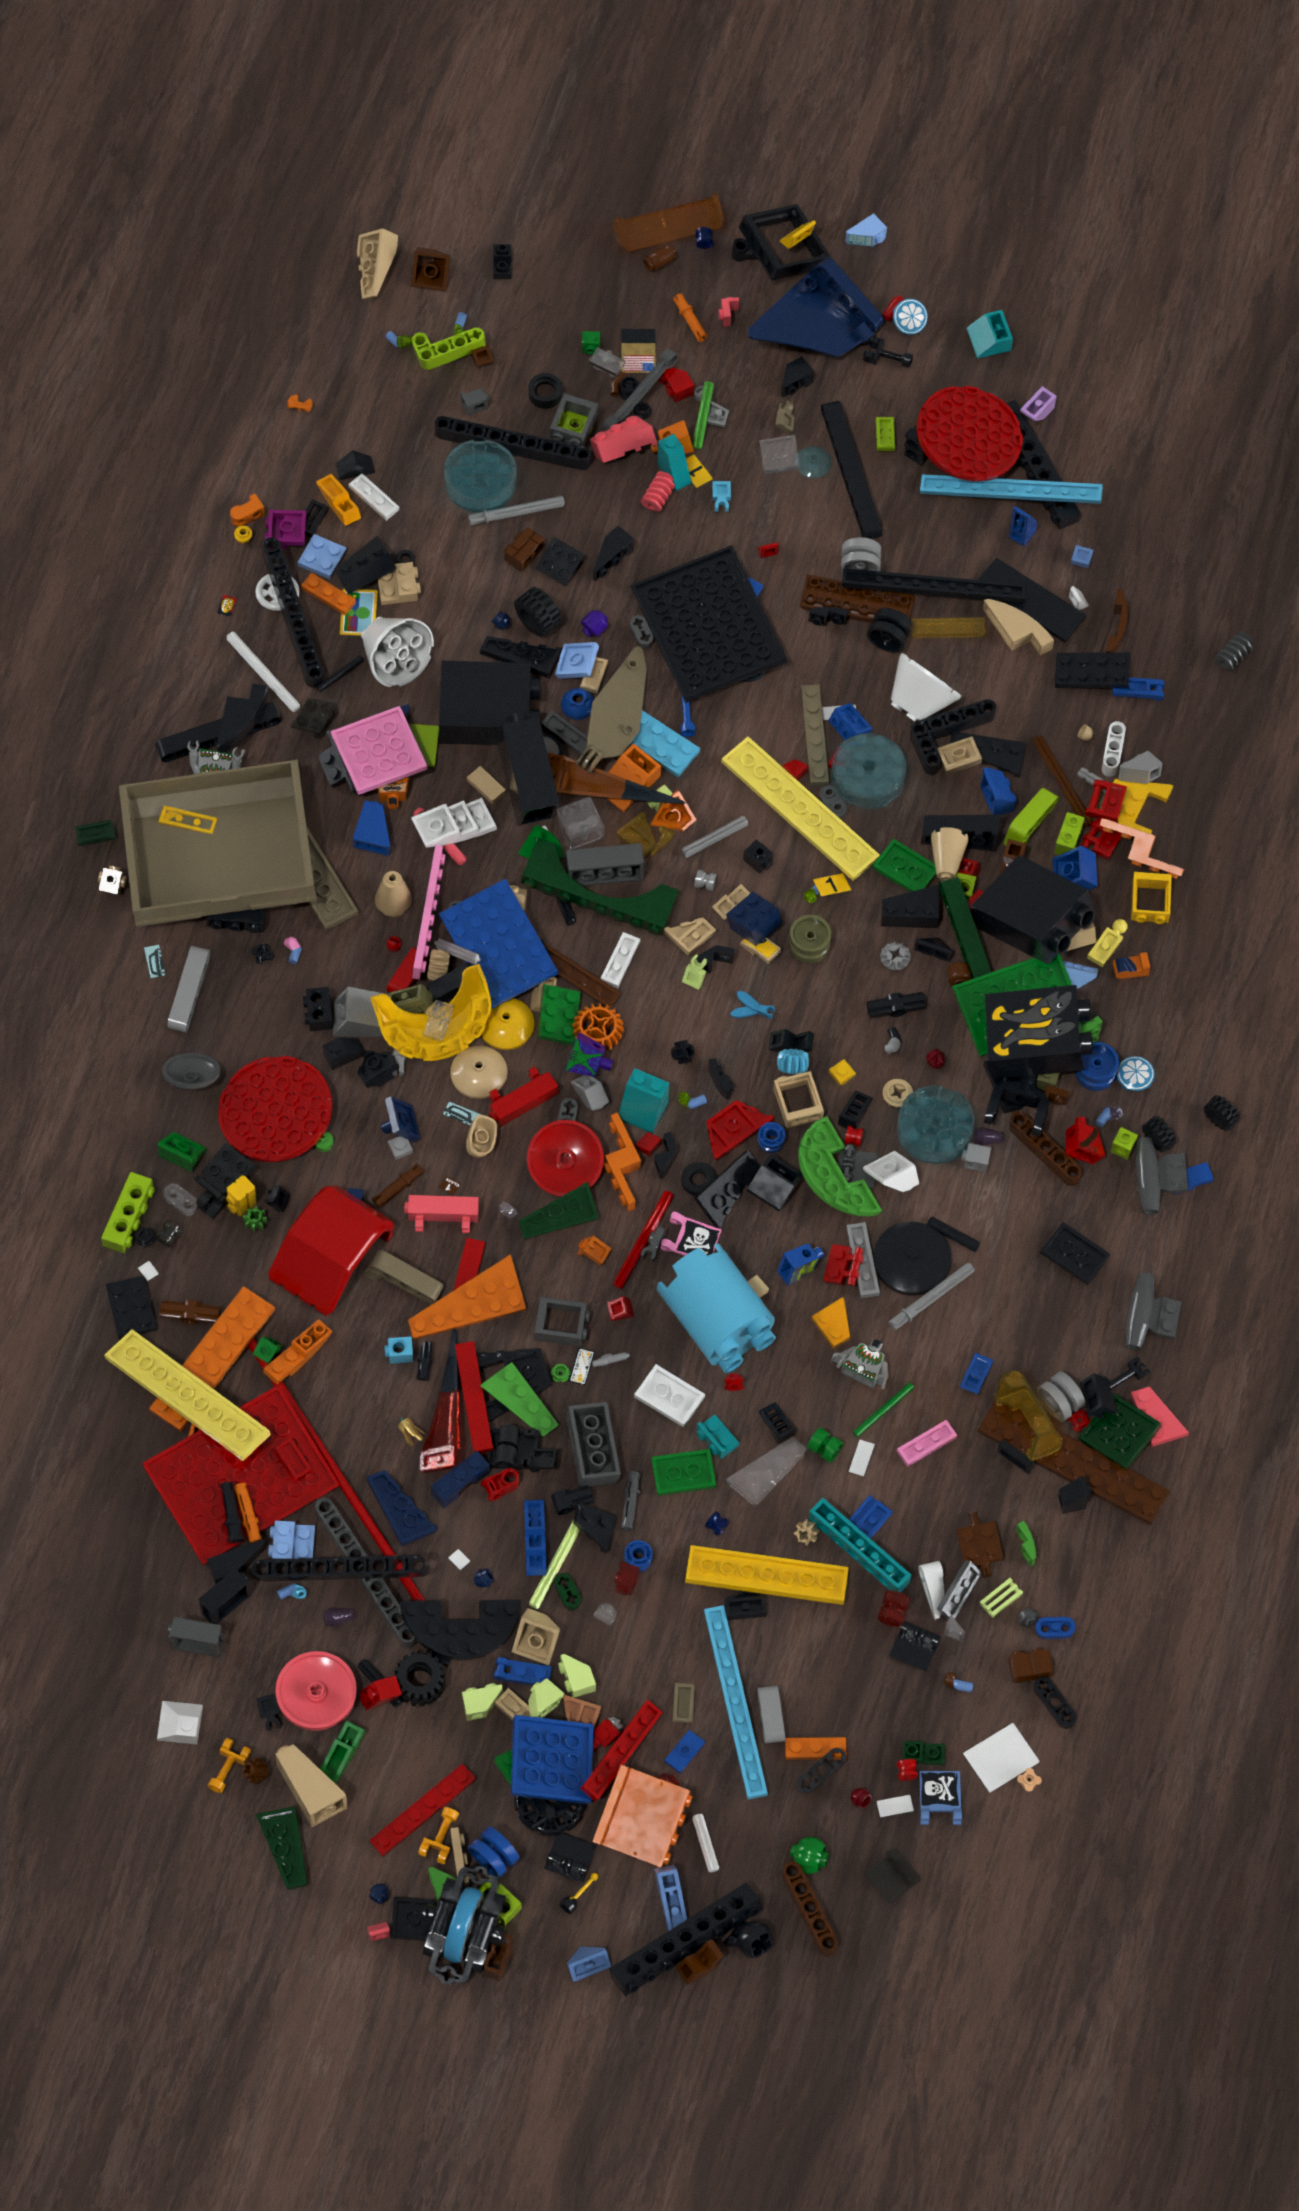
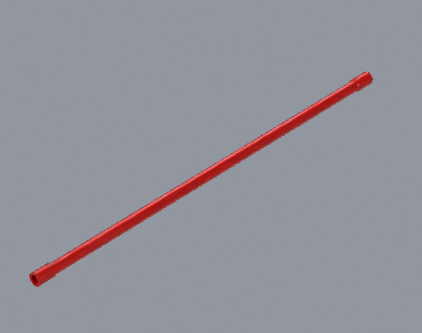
[248,1338,425,1601]

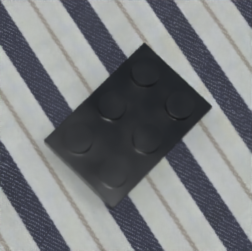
[1040,1222,1110,1286]
[106,1275,157,1339]

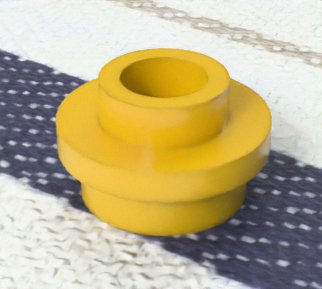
[234,526,252,544]

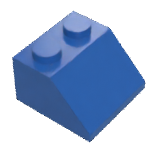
[980,767,1017,815]
[1052,846,1098,890]

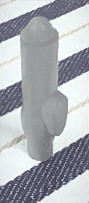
[592,1352,630,1367]

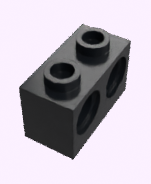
[904,426,929,466]
[303,987,333,1031]

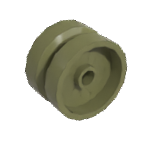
[789,915,831,964]

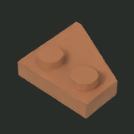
[563,1695,601,1731]

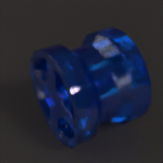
[695,227,713,249]
[705,1511,729,1536]

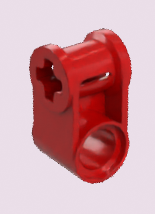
[480,1468,520,1502]

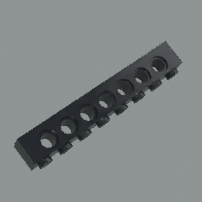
[1006,400,1080,530]
[609,1882,762,1996]

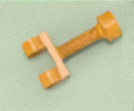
[207,1738,252,1794]
[418,1807,459,1864]

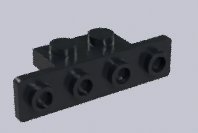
[318,729,363,796]

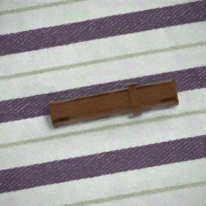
[372,1163,424,1208]

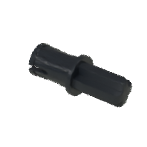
[416,1341,433,1381]

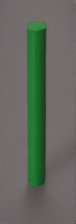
[852,1382,914,1438]

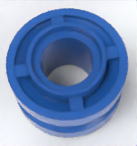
[758,1122,785,1153]
[624,1540,652,1572]

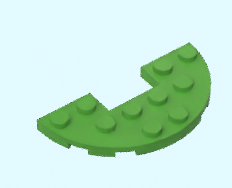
[798,1117,882,1216]

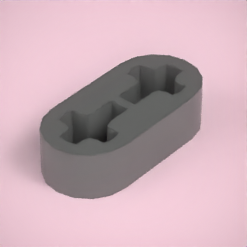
[630,615,654,649]

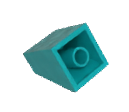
[619,1068,670,1134]

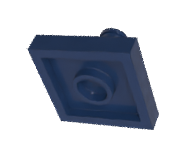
[381,1096,421,1142]

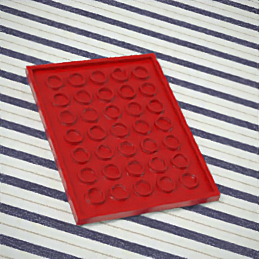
[142,1385,340,1566]

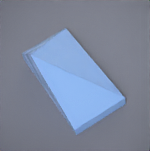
[1062,960,1099,989]

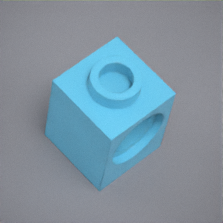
[385,1337,413,1364]

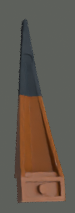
[548,753,685,804]

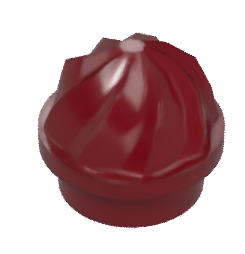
[926,1049,945,1068]
[850,1788,872,1809]

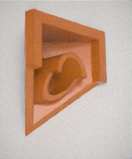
[650,790,696,831]

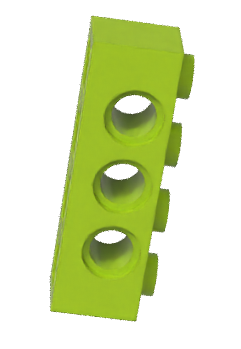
[101,1172,155,1253]

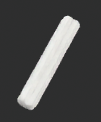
[693,1814,719,1872]

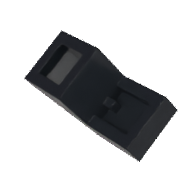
[697,945,734,973]
[769,1029,814,1052]
[654,1132,677,1179]

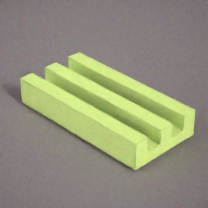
[980,1578,1023,1618]

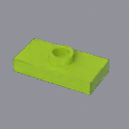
[876,417,895,451]

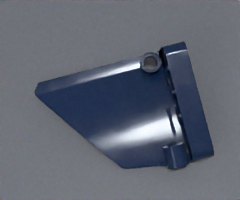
[747,257,884,357]

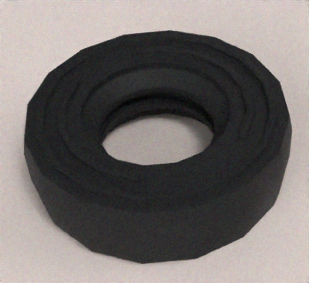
[681,1162,716,1196]

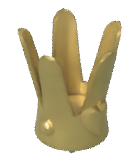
[398,1418,425,1447]

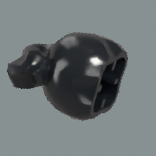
[724,1921,773,1959]

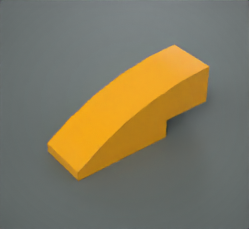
[316,474,361,526]

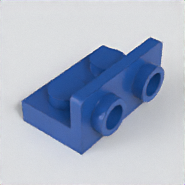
[828,703,873,746]

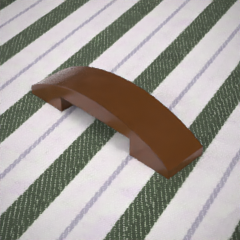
[1106,589,1128,653]

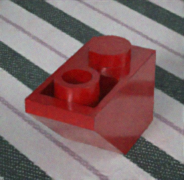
[658,367,695,403]
[360,1675,402,1711]

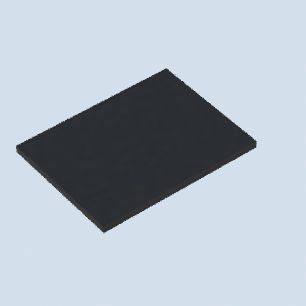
[630,545,788,703]

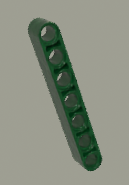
[939,876,991,979]

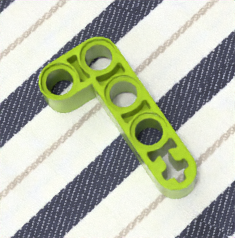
[412,328,486,370]
[1003,788,1059,846]

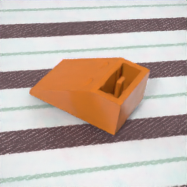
[606,744,661,812]

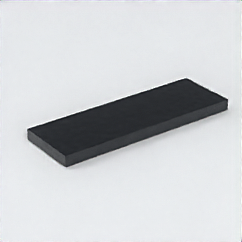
[978,558,1086,643]

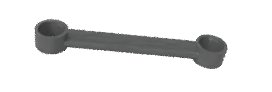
[602,348,679,431]

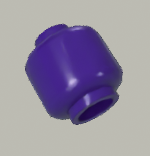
[581,610,608,637]

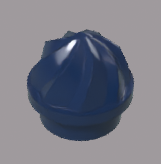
[491,611,510,630]
[473,1568,494,1588]
[368,1884,389,1905]

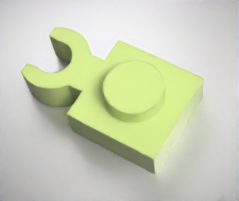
[682,955,707,990]

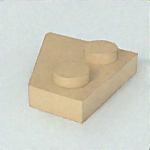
[664,917,716,956]

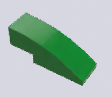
[320,1721,367,1784]

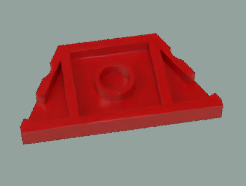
[706,1100,774,1161]

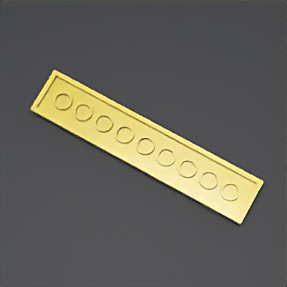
[721,737,880,881]
[105,1329,271,1461]

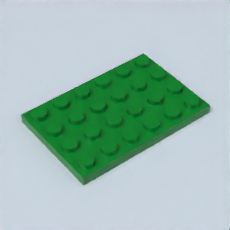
[952,954,1072,1058]

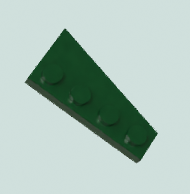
[519,1181,598,1240]
[255,1806,308,1890]

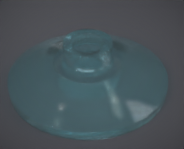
[795,446,831,478]

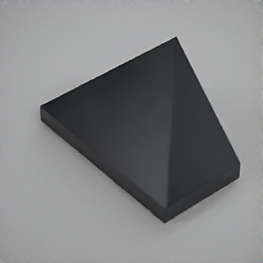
[914,938,952,962]

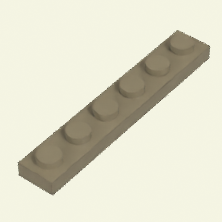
[801,684,829,786]

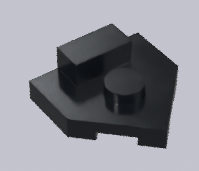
[357,1050,399,1088]

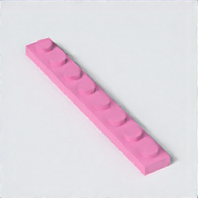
[412,845,446,980]

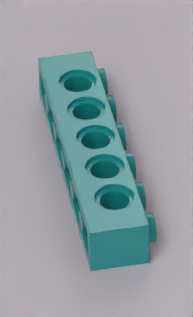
[808,1498,911,1597]

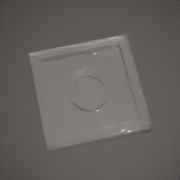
[759,435,800,474]

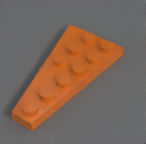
[408,1254,526,1340]

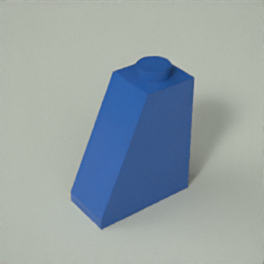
[353,801,390,856]

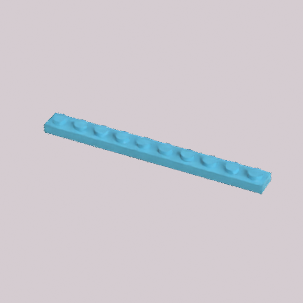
[920,474,1103,504]
[704,1605,768,1800]

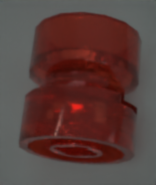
[877,1590,910,1627]

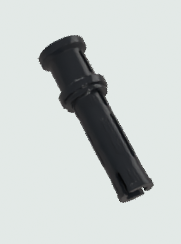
[220,1482,245,1544]

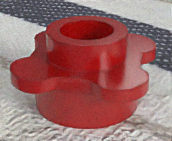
[724,1373,744,1391]
[1068,1410,1091,1432]

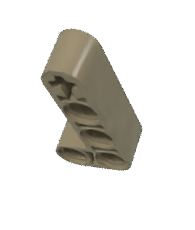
[364,1250,444,1304]

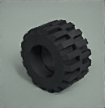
[514,587,561,637]
[394,1651,445,1707]

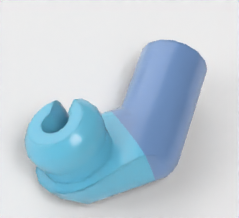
[276,1583,307,1600]

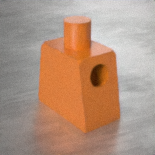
[650,420,694,454]

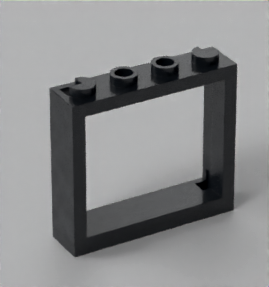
[739,204,830,281]

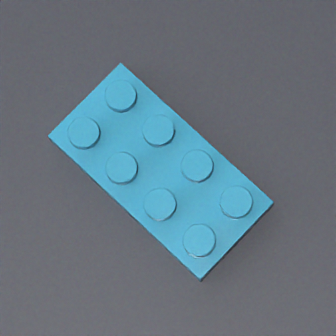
[629,710,700,778]

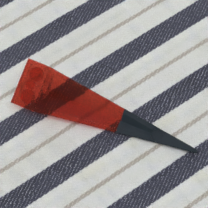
[420,1329,460,1474]

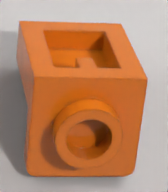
[577,1235,612,1265]

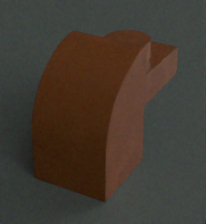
[999,839,1026,875]
[676,1939,723,1985]

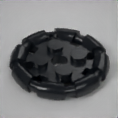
[514,1796,587,1836]

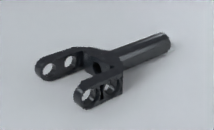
[984,1075,1050,1137]

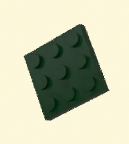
[1078,1393,1162,1470]

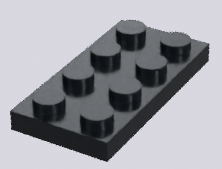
[1055,652,1131,688]

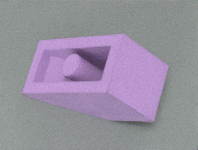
[1020,386,1057,421]

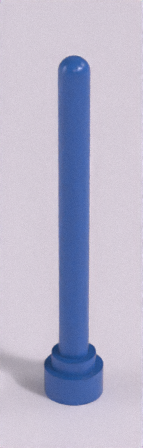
[680,695,696,737]

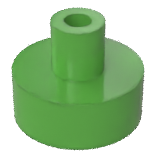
[315,1131,333,1152]

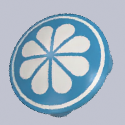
[893,299,928,335]
[1117,1056,1155,1091]

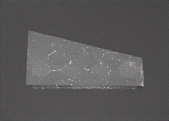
[726,1437,808,1507]

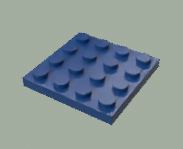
[510,1715,593,1804]

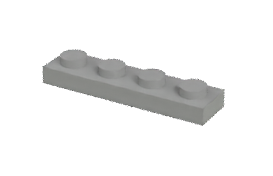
[846,1222,880,1298]

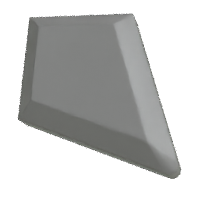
[707,401,729,427]

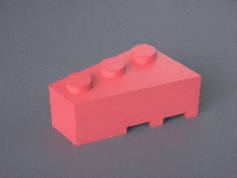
[590,416,658,463]

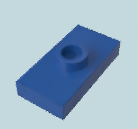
[664,1730,705,1774]

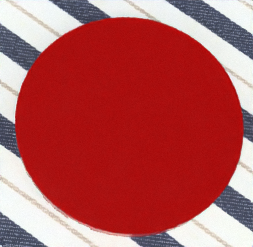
[916,385,1023,481]
[218,1056,333,1162]

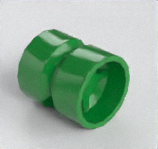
[807,1427,844,1463]

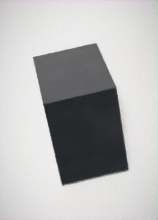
[336,450,375,480]

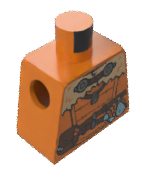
[377,776,410,809]

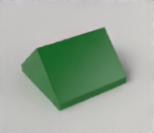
[157,1132,207,1173]

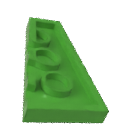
[480,1362,559,1437]

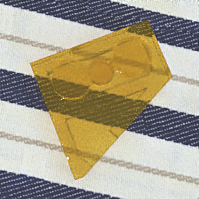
[616,812,656,856]

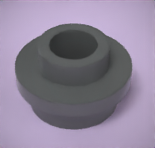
[1018,1608,1038,1627]

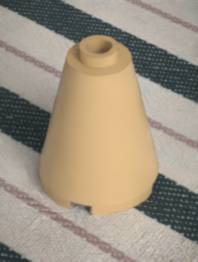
[931,828,969,881]
[375,871,412,917]

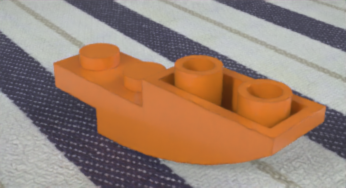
[263,1319,333,1384]

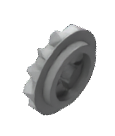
[880,941,911,970]

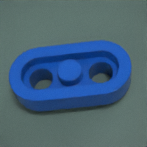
[1035,1617,1076,1639]

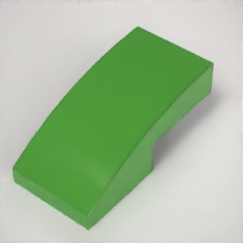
[1016,1521,1036,1567]

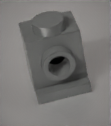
[460,388,489,416]

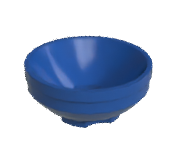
[561,688,594,720]

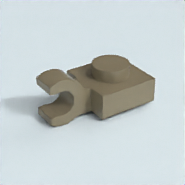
[775,400,795,434]

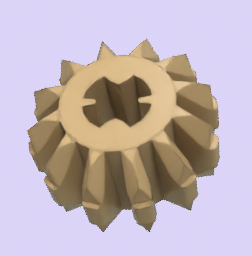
[427,949,450,981]

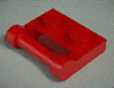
[1085,779,1127,822]

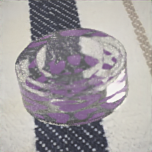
[498,1201,517,1219]

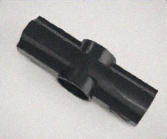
[866,992,926,1018]

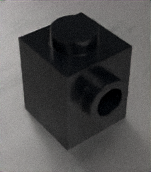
[743,840,773,874]

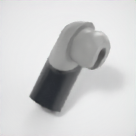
[884,1027,902,1054]

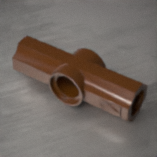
[160,1300,221,1325]

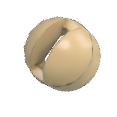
[1078,724,1094,741]

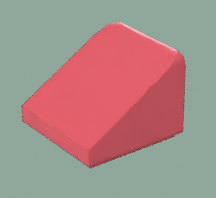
[367,1922,390,1941]

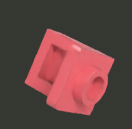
[718,297,739,327]

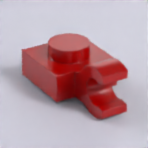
[593,1719,621,1752]

